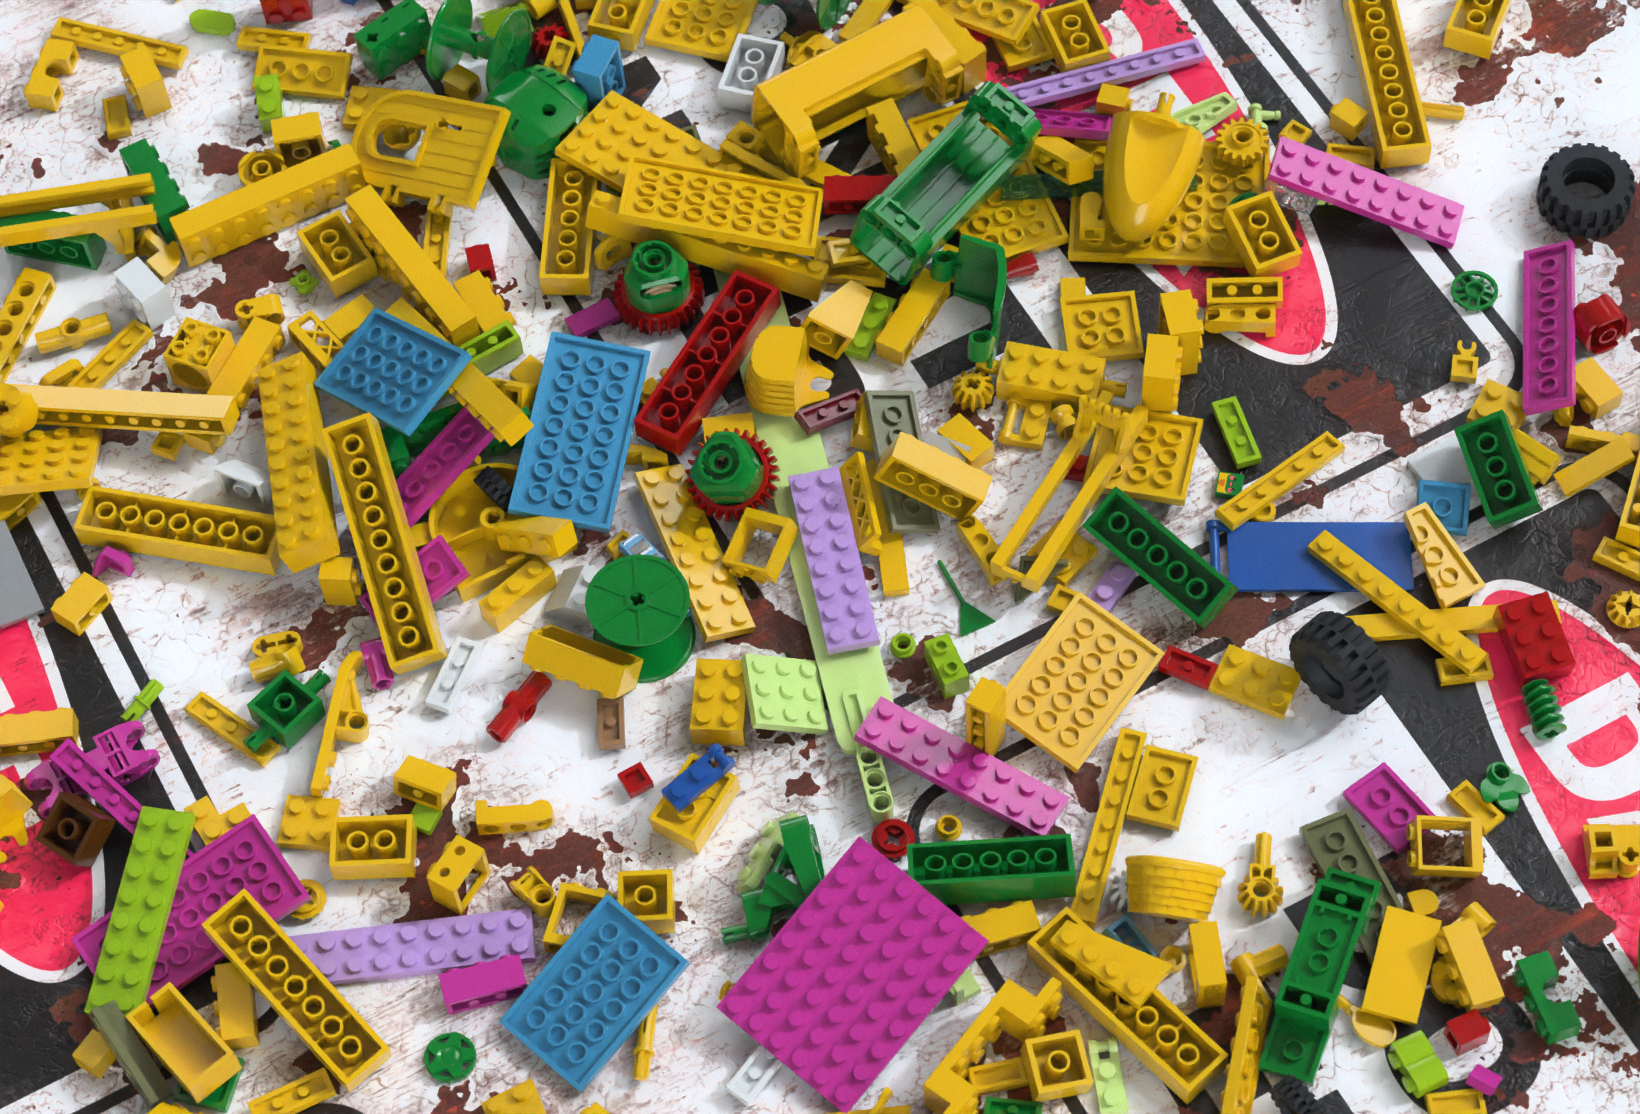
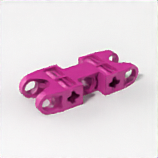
[24,721,160,819]

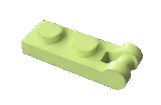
[1087,1036,1129,1114]

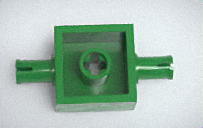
[243,669,331,753]

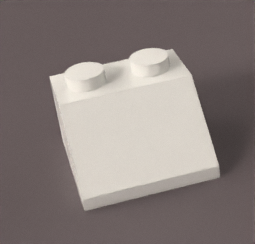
[214,459,273,513]
[543,564,600,630]

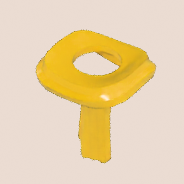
[593,233,632,271]

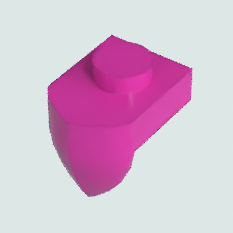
[92,546,135,578]

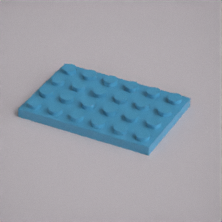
[313,307,472,437]
[499,893,691,1093]

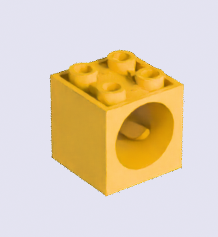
[163,317,236,394]

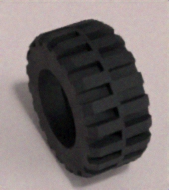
[1536,143,1636,239]
[1289,611,1391,715]

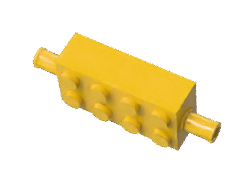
[587,0,656,52]
[975,341,1127,414]

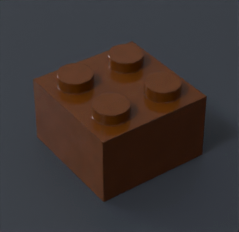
[35,792,117,867]

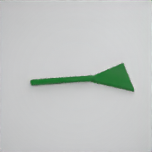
[937,560,996,637]

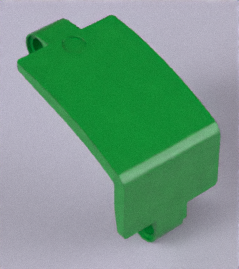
[931,234,1007,369]

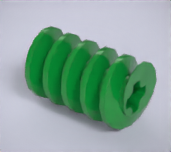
[1521,679,1568,739]

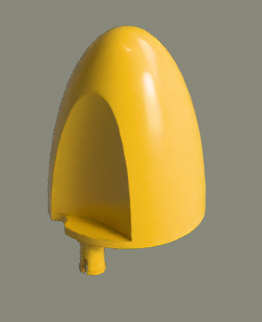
[1103,92,1206,242]

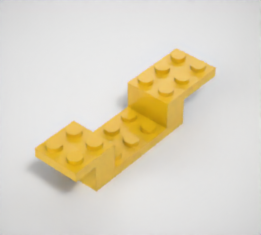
[923,976,1063,1114]

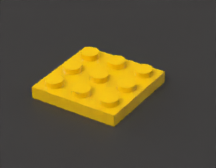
[1060,290,1144,362]

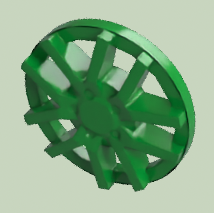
[1451,270,1499,313]

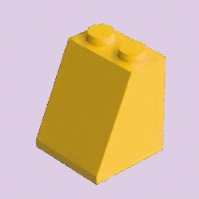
[800,280,873,360]

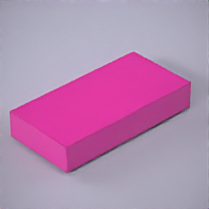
[564,298,620,338]

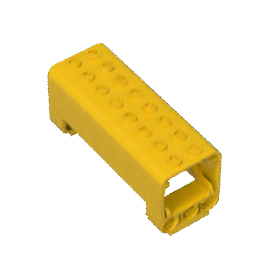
[751,4,964,178]

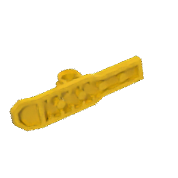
[310,650,369,798]

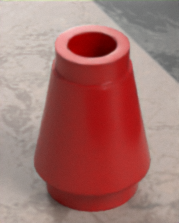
[1006,252,1039,280]

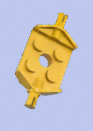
[779,31,837,68]

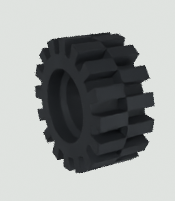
[473,465,513,512]
[1269,1074,1322,1114]

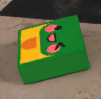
[1215,471,1244,500]

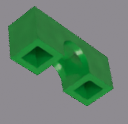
[1512,950,1582,1045]

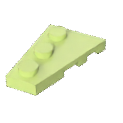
[1170,91,1238,134]
[735,811,799,893]

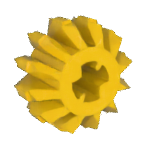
[951,368,994,412]

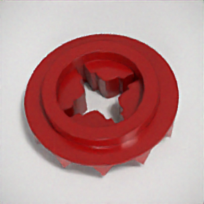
[872,819,915,860]

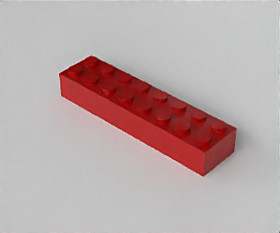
[634,269,781,456]

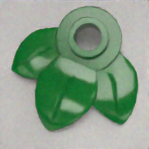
[1479,762,1530,812]

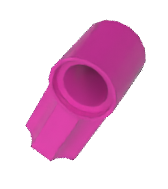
[359,637,395,690]

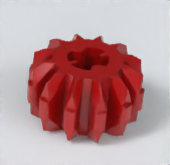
[531,23,570,61]

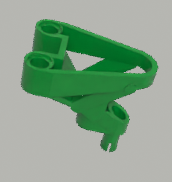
[721,815,825,945]

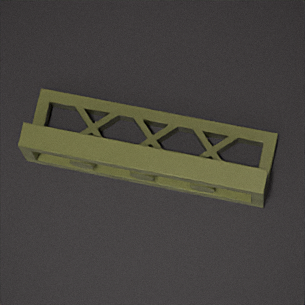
[89,1000,174,1110]

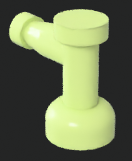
[1247,103,1281,136]

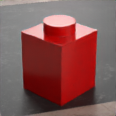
[465,243,497,282]
[1443,1008,1491,1057]

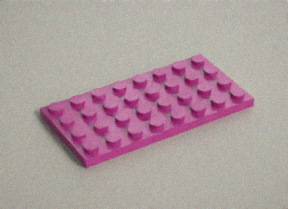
[71,814,312,1009]

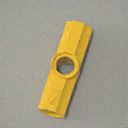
[34,312,113,354]

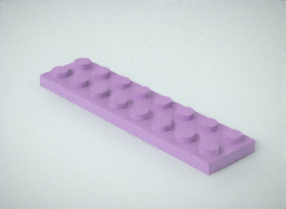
[788,467,880,655]

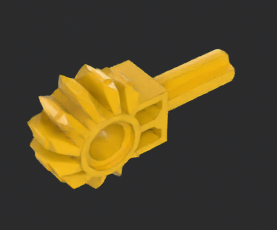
[1237,832,1284,919]

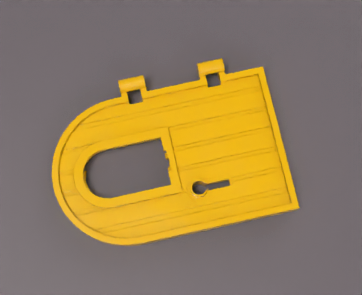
[351,90,511,217]

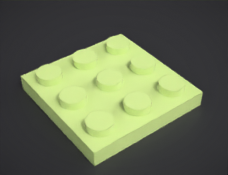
[741,653,829,735]

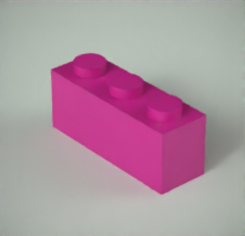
[438,954,528,1015]

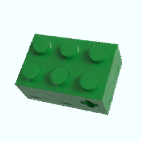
[353,0,431,81]

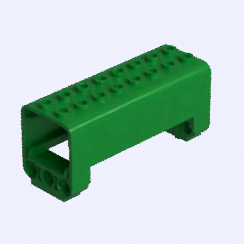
[850,81,1042,286]

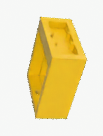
[722,507,799,584]
[1406,815,1484,878]
[542,882,615,954]
[1187,920,1227,1008]

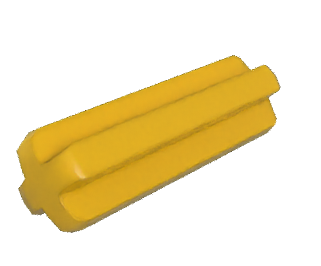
[1421,101,1465,121]

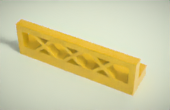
[287,310,344,373]
[839,451,883,557]

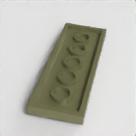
[863,390,940,534]
[1299,808,1405,966]

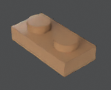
[597,697,626,751]

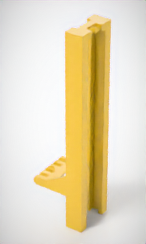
[0,173,157,255]
[990,390,1148,593]

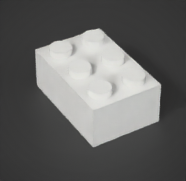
[717,33,786,112]

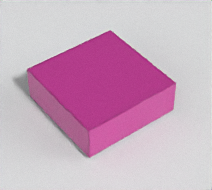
[1465,1064,1503,1096]

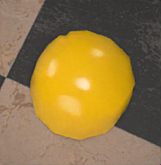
[383,125,421,152]

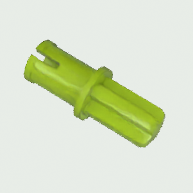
[119,679,164,722]

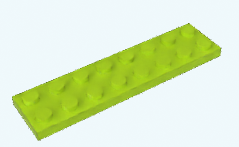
[84,806,196,1018]

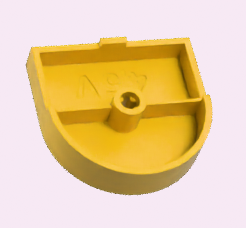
[429,463,578,603]

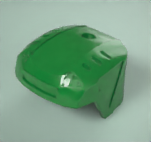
[483,64,588,180]

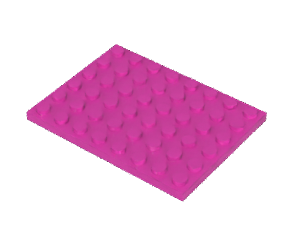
[716,836,989,1113]

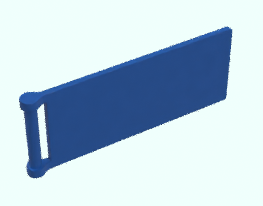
[1205,519,1414,592]

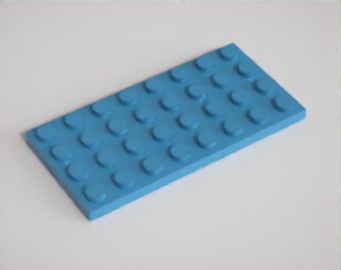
[508,331,651,534]

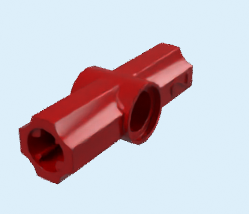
[486,670,552,743]

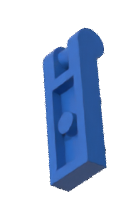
[661,743,736,813]

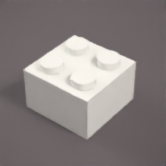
[113,257,176,330]

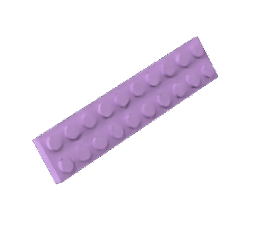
[288,907,536,986]

